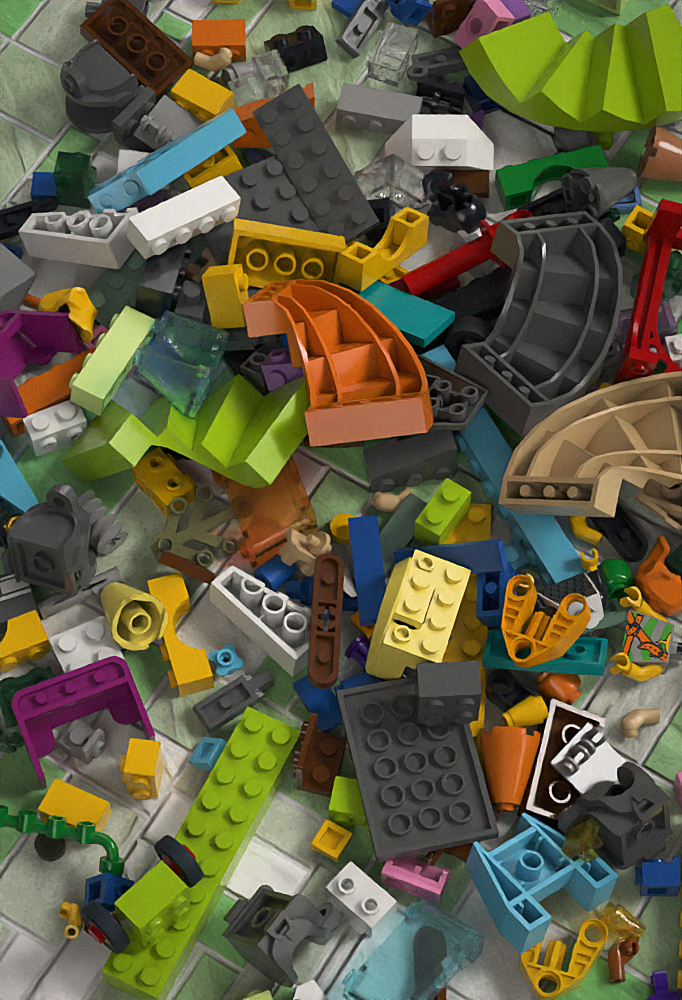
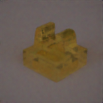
[561,819,603,862]

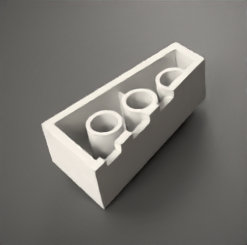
[18,207,139,269]
[209,565,330,677]

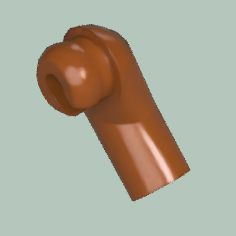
[608,938,639,983]

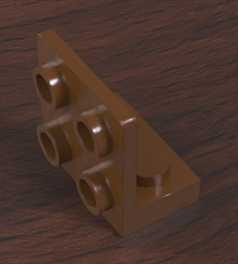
[424,0,477,38]
[292,712,347,797]

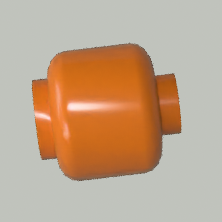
[536,672,582,705]

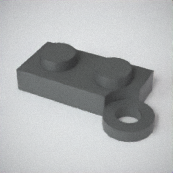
[407,46,468,81]

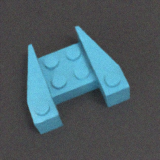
[465,813,618,954]

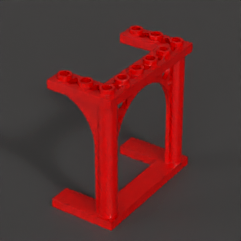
[612,199,682,385]

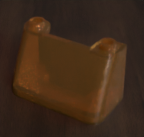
[211,456,318,569]

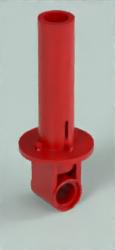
[401,210,532,297]

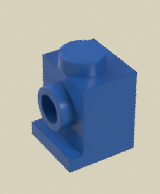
[634,856,681,897]

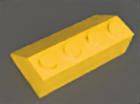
[226,218,346,288]

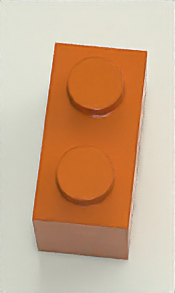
[192,19,246,62]

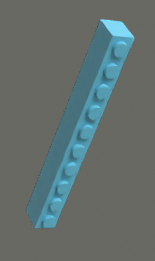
[422,344,588,588]

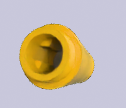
[501,695,549,728]

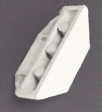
[385,114,494,172]

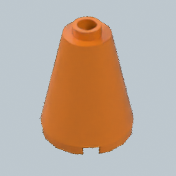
[479,726,541,812]

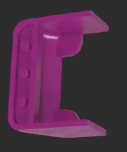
[0,310,83,418]
[12,656,155,790]

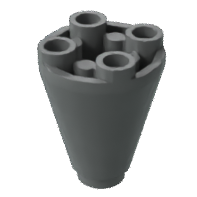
[561,167,637,219]

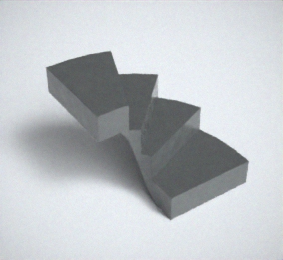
[454,211,623,437]

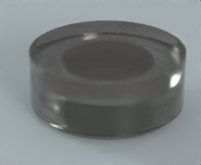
[34,833,66,862]

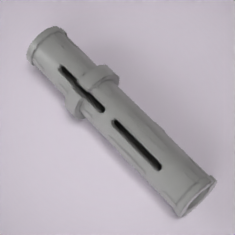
[36,566,124,620]

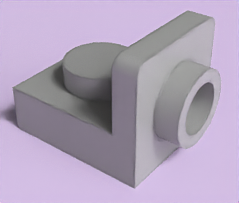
[58,719,106,765]

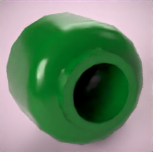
[597,559,635,602]

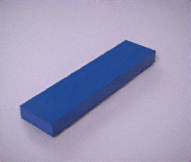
[348,515,386,626]
[393,539,509,574]

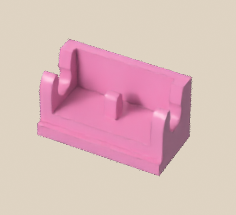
[381,856,451,905]

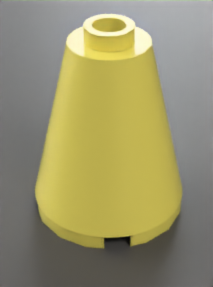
[100,582,168,651]

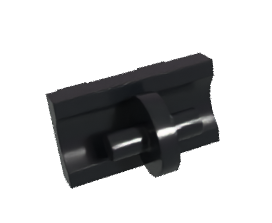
[416,75,466,115]

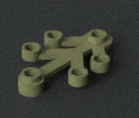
[150,484,254,568]

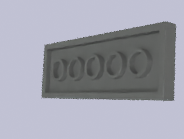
[252,83,381,245]

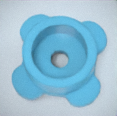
[209,644,243,677]

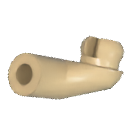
[193,47,233,72]
[620,708,660,738]

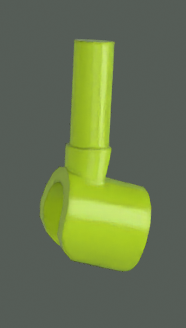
[591,131,614,150]

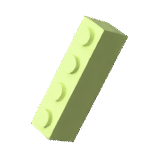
[69,306,156,416]

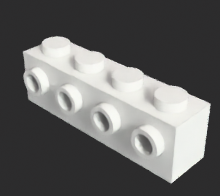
[126,175,241,259]

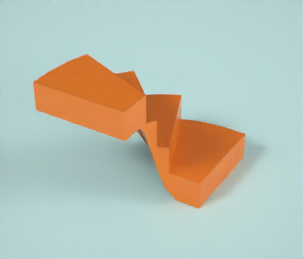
[243,279,434,447]

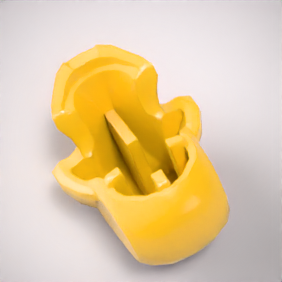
[38,287,98,343]

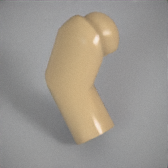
[371,487,416,514]

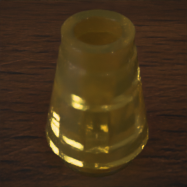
[598,901,646,942]

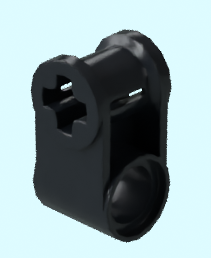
[485,669,539,713]

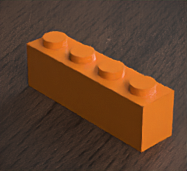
[0,347,96,438]

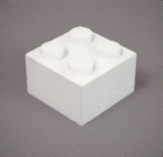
[48,615,125,674]

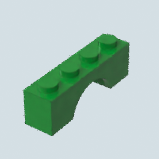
[495,144,609,212]

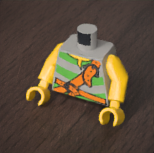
[610,586,682,683]

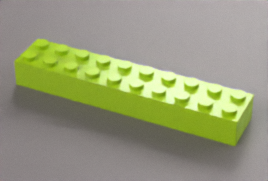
[101,706,302,1000]

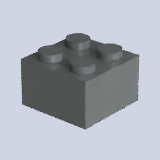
[414,661,482,726]

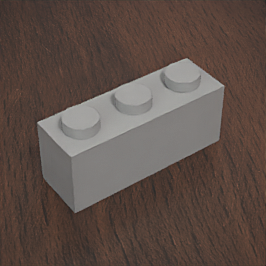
[336,83,423,135]

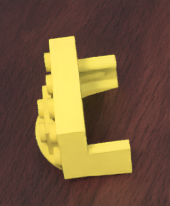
[365,549,471,681]

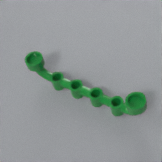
[0,805,125,875]

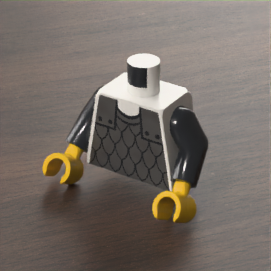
[515,548,609,629]

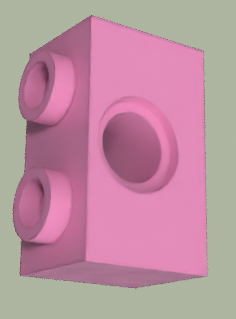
[453,0,515,49]

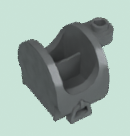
[60,39,145,134]
[1,484,97,598]
[557,762,673,870]
[222,885,341,988]

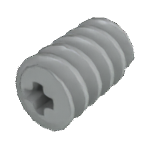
[78,490,128,555]

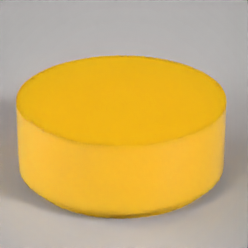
[330,513,354,544]

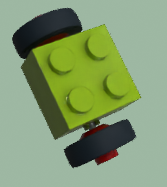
[80,835,204,954]

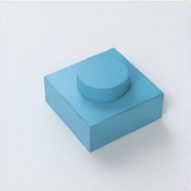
[503,539,530,572]
[188,737,227,770]

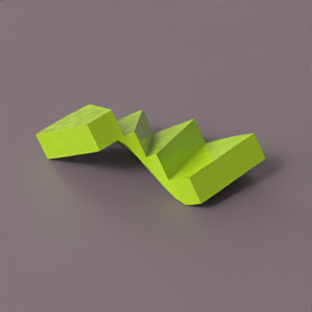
[459,4,682,132]
[60,374,311,489]

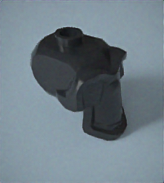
[422,170,487,234]

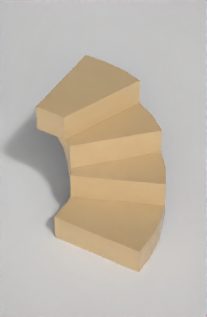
[498,371,682,518]

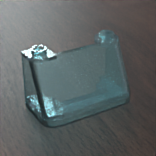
[132,310,230,420]
[342,899,484,1000]

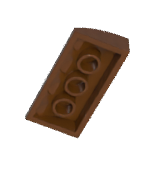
[80,0,194,103]
[517,698,606,826]

